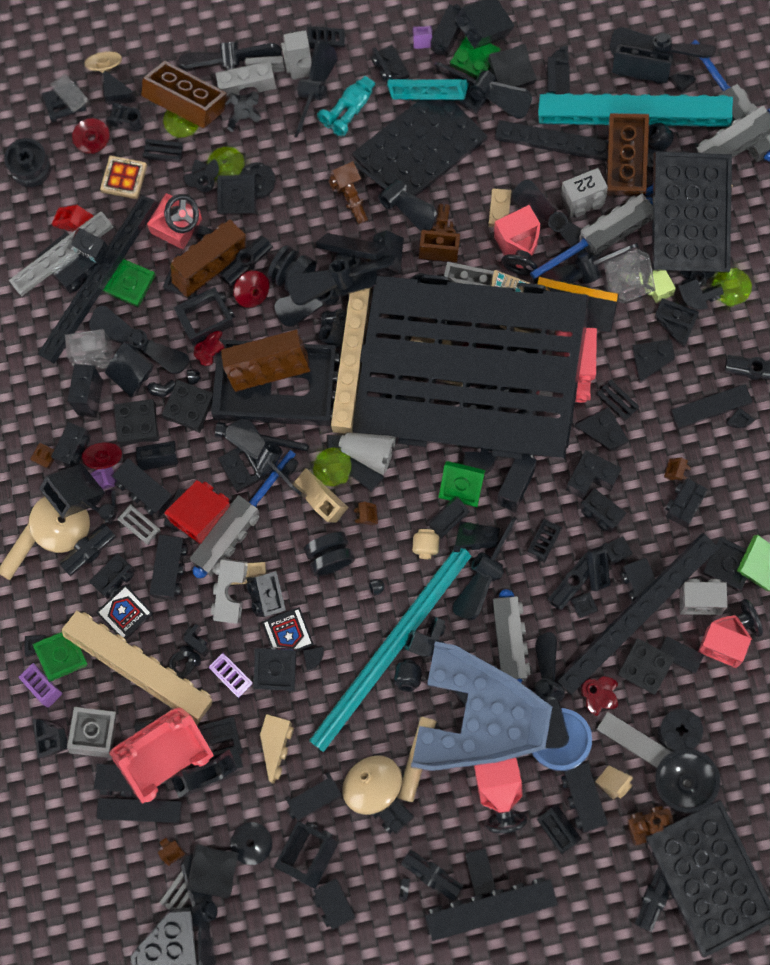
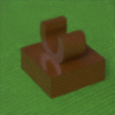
[30,442,54,470]
[664,457,691,481]
[354,502,378,526]
[157,837,186,866]

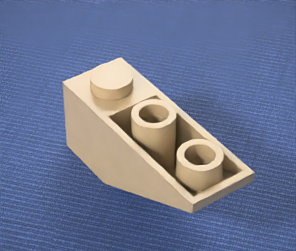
[295,468,349,523]
[260,714,294,784]
[595,766,633,800]

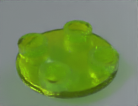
[712,268,752,307]
[313,448,351,487]

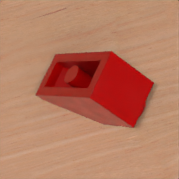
[51,205,94,232]

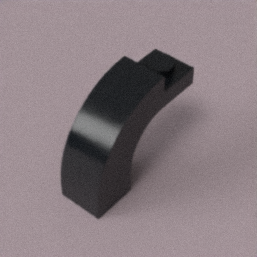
[171,748,244,798]

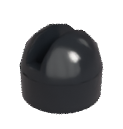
[186,369,201,385]
[369,579,385,596]

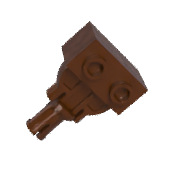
[329,161,368,225]
[419,204,460,263]
[626,806,674,846]

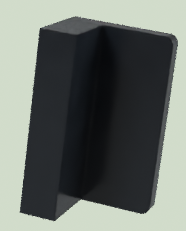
[547,57,570,95]

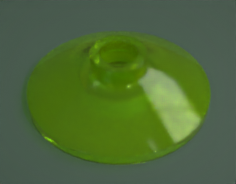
[163,110,199,138]
[207,147,245,181]

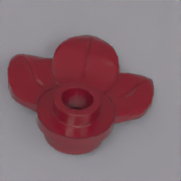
[193,331,225,366]
[581,677,618,716]

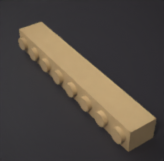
[331,287,373,434]
[62,611,212,725]

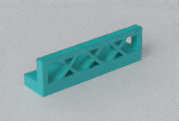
[387,79,468,100]

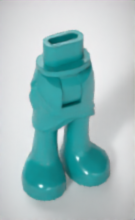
[317,76,376,136]

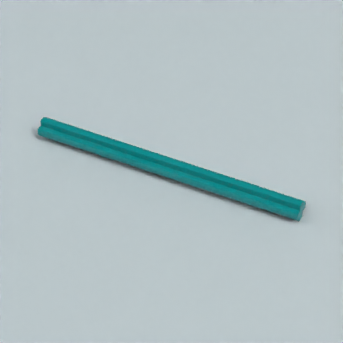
[309,548,472,752]

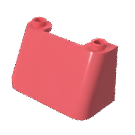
[552,328,597,403]
[110,707,214,804]

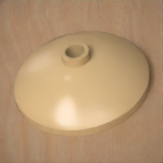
[29,497,90,553]
[342,756,402,814]

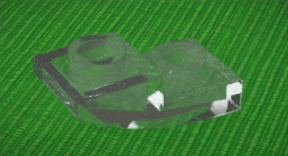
[50,74,88,112]

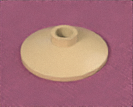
[85,52,122,73]

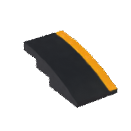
[538,277,619,333]

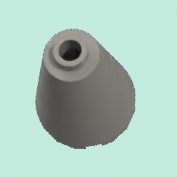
[339,432,396,475]

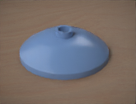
[532,708,592,771]

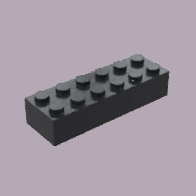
[425,877,558,942]

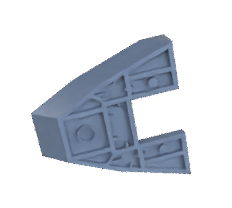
[411,641,552,771]

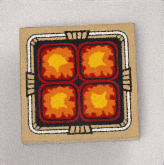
[100,156,147,199]

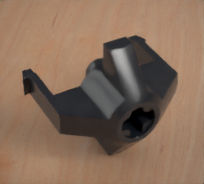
[225,90,262,132]

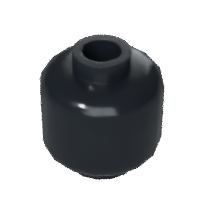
[648,122,674,151]
[394,659,422,692]

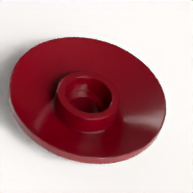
[72,118,110,154]
[233,270,269,308]
[82,442,122,469]

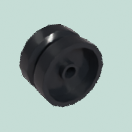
[4,138,52,187]
[304,532,355,576]

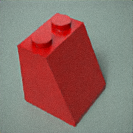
[165,480,230,544]

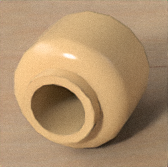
[412,529,439,559]

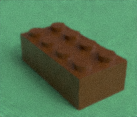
[141,61,227,128]
[607,113,649,196]
[171,219,246,298]
[221,329,310,392]

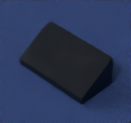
[136,441,178,470]
[536,805,582,854]

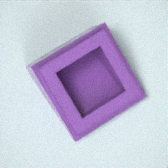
[413,26,432,49]
[90,467,116,490]

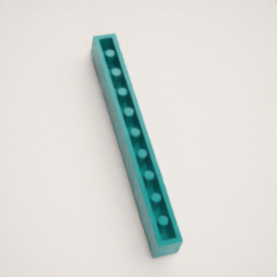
[538,93,733,127]

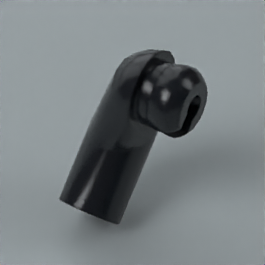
[147,380,176,398]

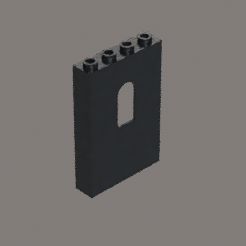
[211,340,340,426]

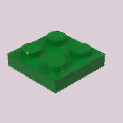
[450,37,501,78]
[103,259,156,308]
[438,461,485,507]
[33,632,87,682]

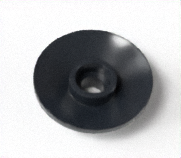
[230,822,273,865]

